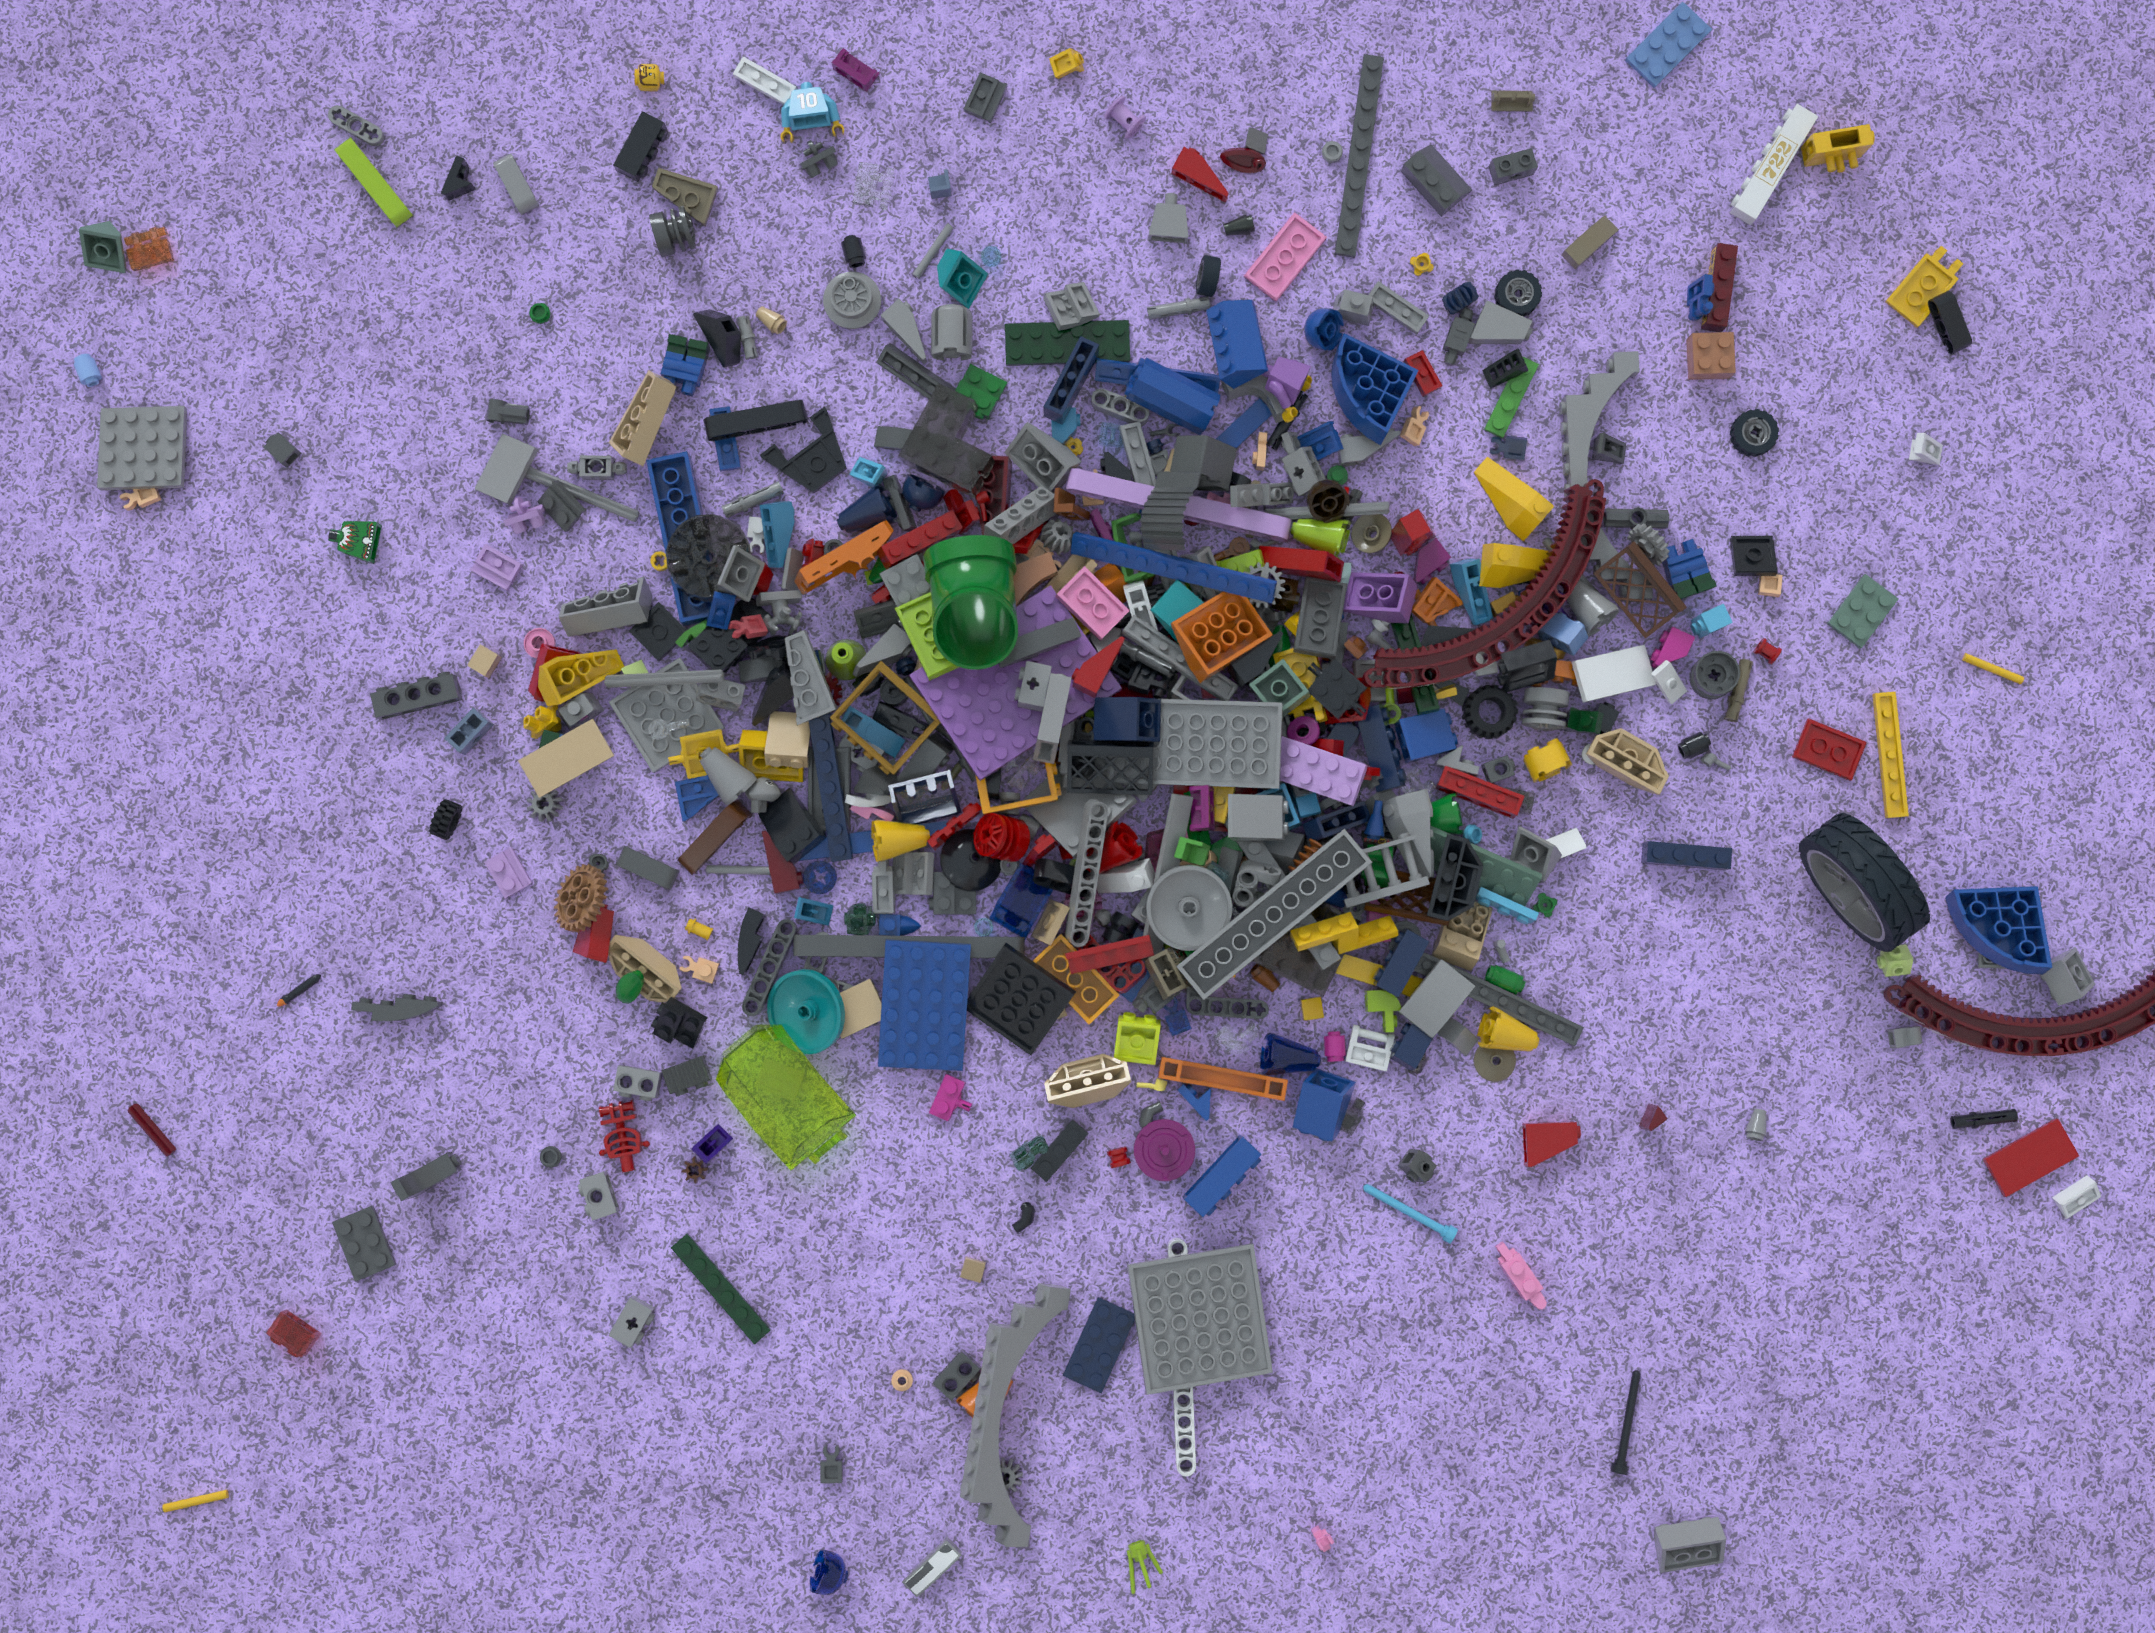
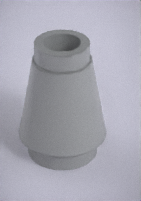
[1745,1108,1767,1141]

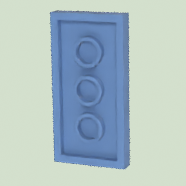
[1625,1,1712,88]

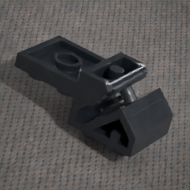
[688,597,773,674]

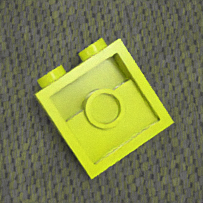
[1114,1012,1161,1065]

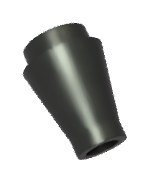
[1224,214,1255,236]

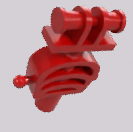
[599,1100,650,1173]

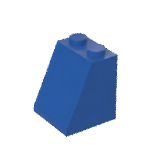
[1394,708,1458,764]
[1292,1068,1356,1142]

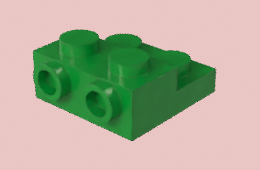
[951,364,1007,420]

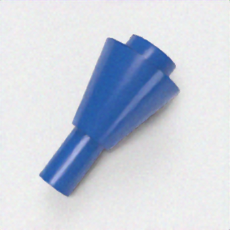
[1364,800,1385,840]

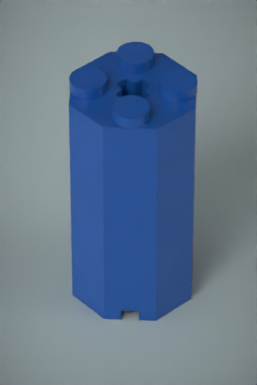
[1124,357,1220,435]

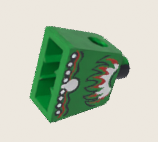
[328,521,382,564]

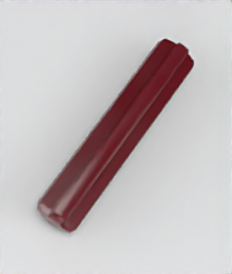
[127,1103,176,1156]

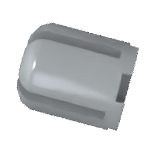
[931,304,973,361]

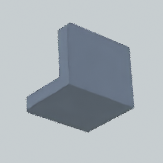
[928,169,952,199]

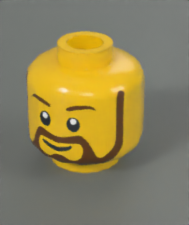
[634,64,664,92]

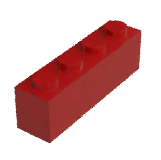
[877,510,963,570]

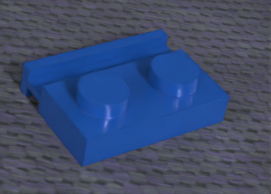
[1297,421,1344,461]

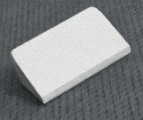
[1546,828,1587,859]
[2052,1175,2101,1219]

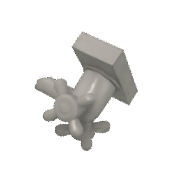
[756,590,802,635]

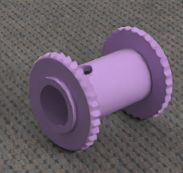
[1104,96,1146,139]

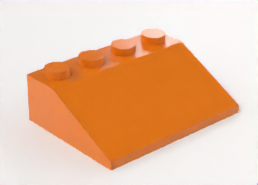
[1171,592,1273,683]

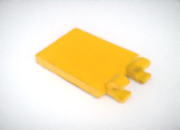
[1885,246,1964,328]
[1273,648,1328,723]

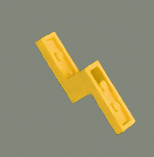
[1290,912,1398,954]

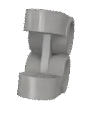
[1233,860,1281,908]

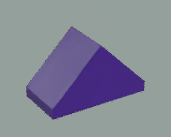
[691,1124,733,1164]

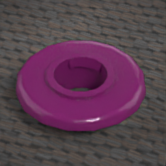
[1287,716,1320,746]

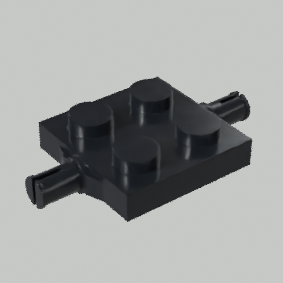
[747,632,798,660]
[1308,659,1367,720]

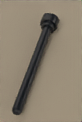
[1610,1370,1641,1475]

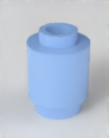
[74,354,102,387]

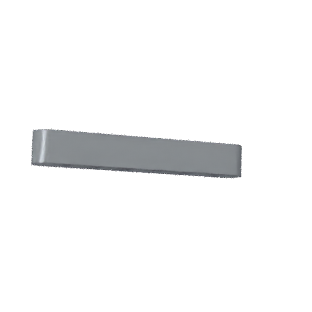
[1065,799,1108,947]

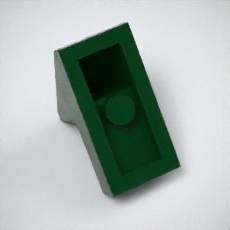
[1564,707,1604,734]

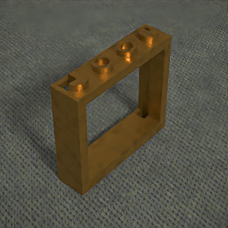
[830,661,940,775]

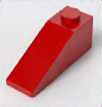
[1171,147,1229,203]
[1071,636,1125,698]

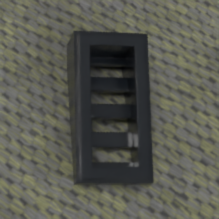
[1482,348,1529,389]

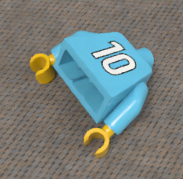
[780,82,844,143]

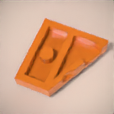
[1411,577,1463,623]

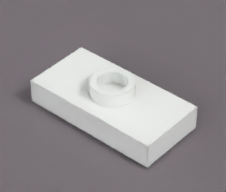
[1651,660,1687,704]

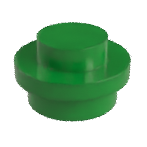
[529,303,551,324]
[1327,465,1348,485]

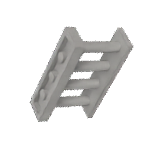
[1343,832,1430,908]

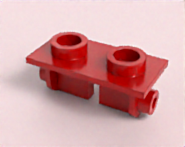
[801,538,825,583]

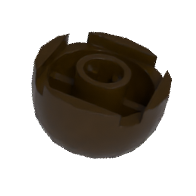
[1306,479,1350,523]

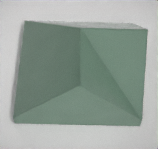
[79,221,126,273]

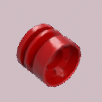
[974,812,1030,862]

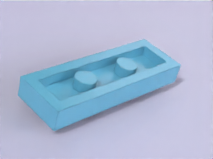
[1476,887,1539,924]

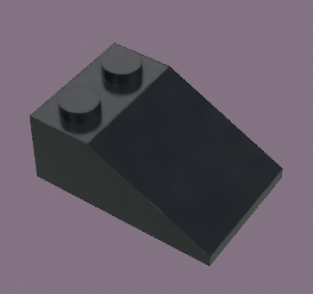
[758,787,827,863]

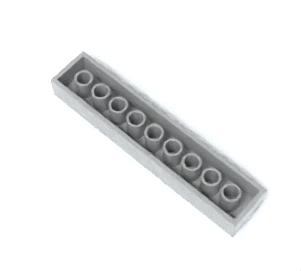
[1176,829,1372,1000]

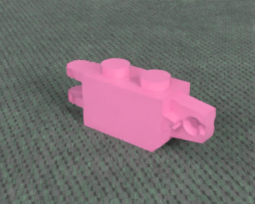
[1495,1242,1547,1310]

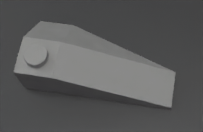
[1382,789,1434,879]

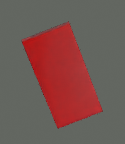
[1983,1118,2079,1197]

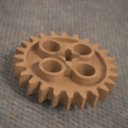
[554,864,608,933]

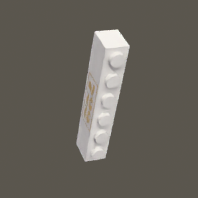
[1730,104,1818,225]

